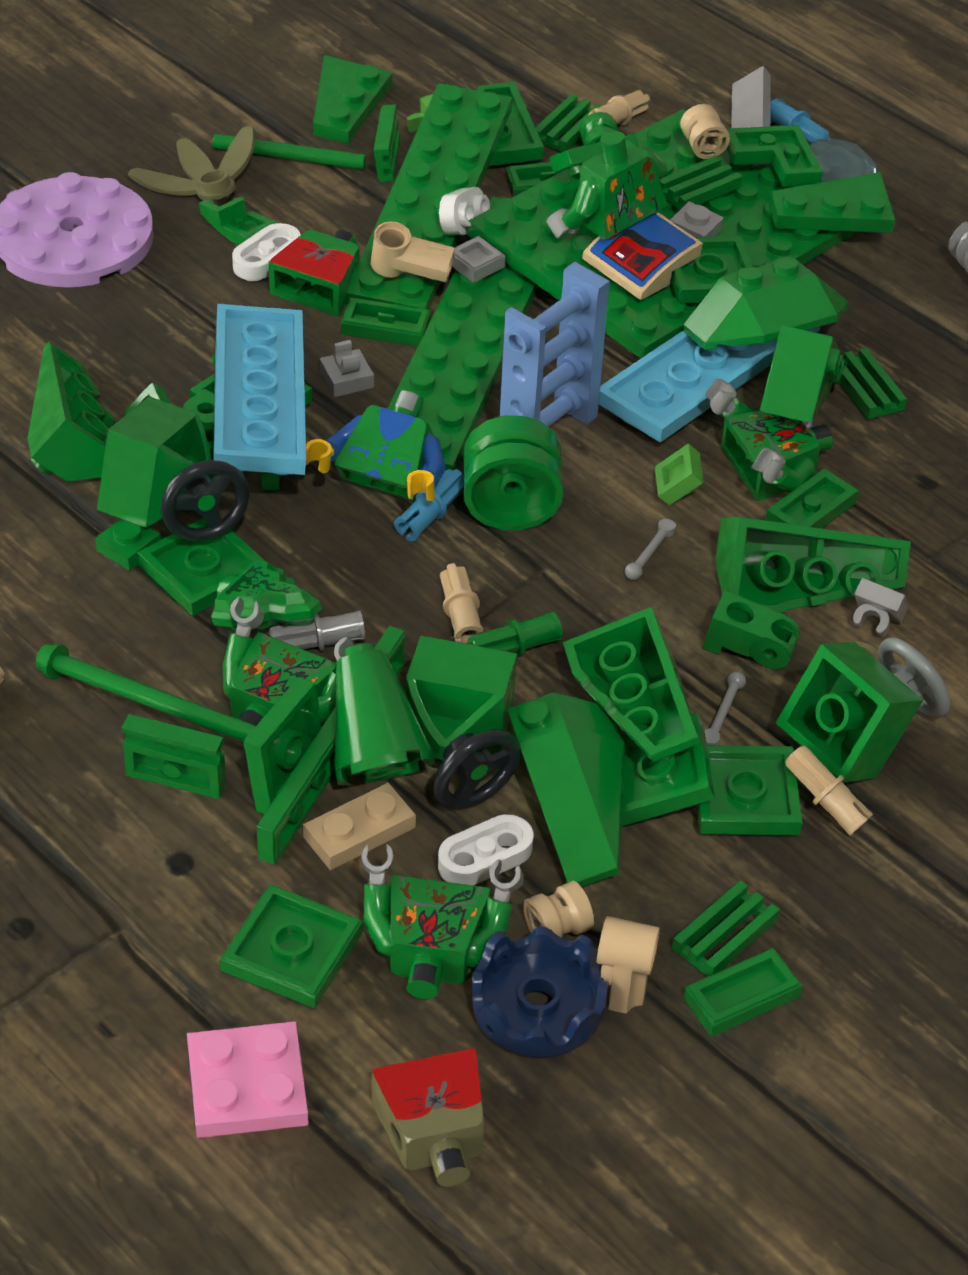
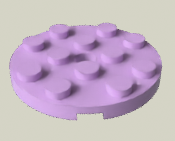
[0,172,153,287]

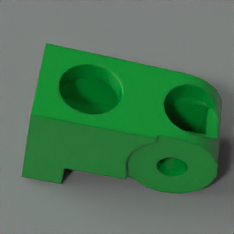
[702,590,800,669]

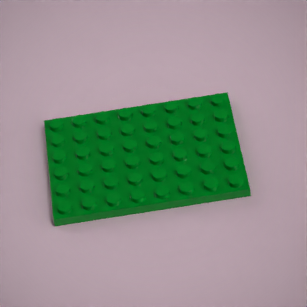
[466,109,855,358]

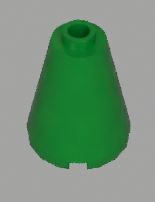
[335,643,435,786]

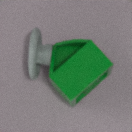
[776,638,951,783]

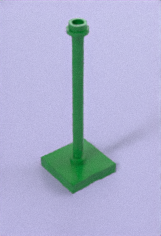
[36,643,321,814]

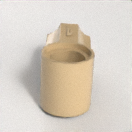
[371,221,456,282]
[597,916,660,1013]

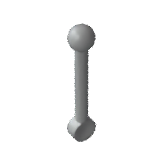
[625,519,676,580]
[705,672,746,745]

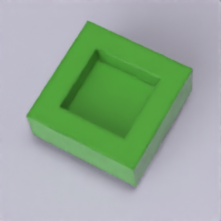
[655,443,704,506]

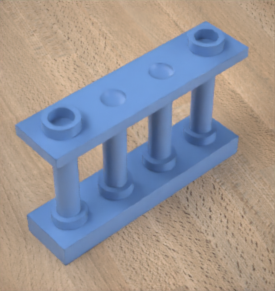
[500,262,610,427]

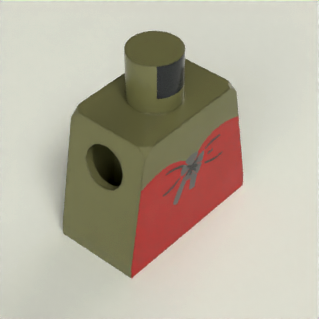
[371,1048,484,1187]

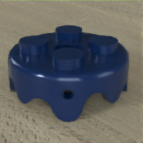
[472,926,608,1058]

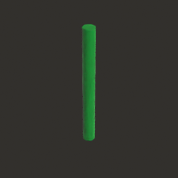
[212,134,367,170]

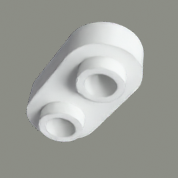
[439,187,490,236]
[232,223,300,282]
[438,814,534,885]

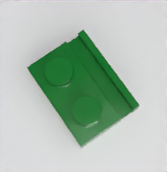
[121,714,226,799]

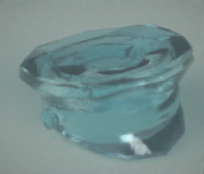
[810,139,877,182]

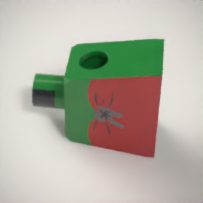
[269,230,360,317]

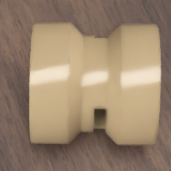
[680,104,730,159]
[523,881,594,937]

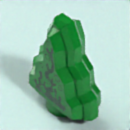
[211,560,322,632]

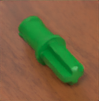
[468,612,563,656]

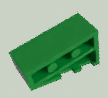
[760,325,846,423]

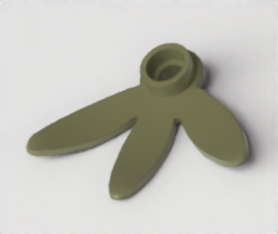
[127,126,255,204]

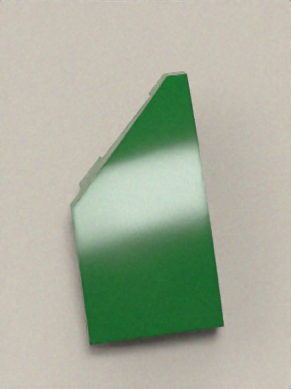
[198,197,277,246]

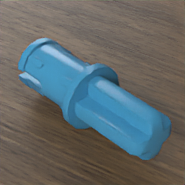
[770,98,831,151]
[394,469,464,542]

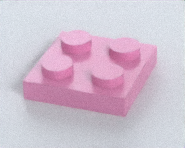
[187,1021,308,1138]

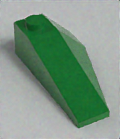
[27,341,115,482]
[715,517,911,613]
[563,607,700,762]
[507,692,626,887]

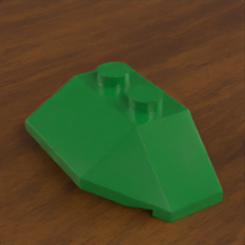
[683,257,849,350]

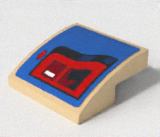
[582,212,703,300]

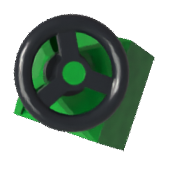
[97,396,249,542]
[406,635,521,810]

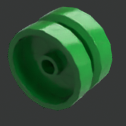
[464,415,563,530]

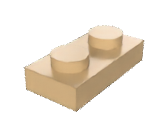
[303,783,416,870]

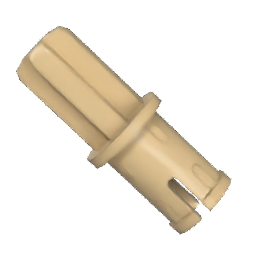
[589,90,650,126]
[440,563,484,644]
[785,746,873,836]

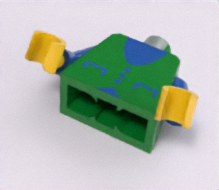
[306,390,446,502]

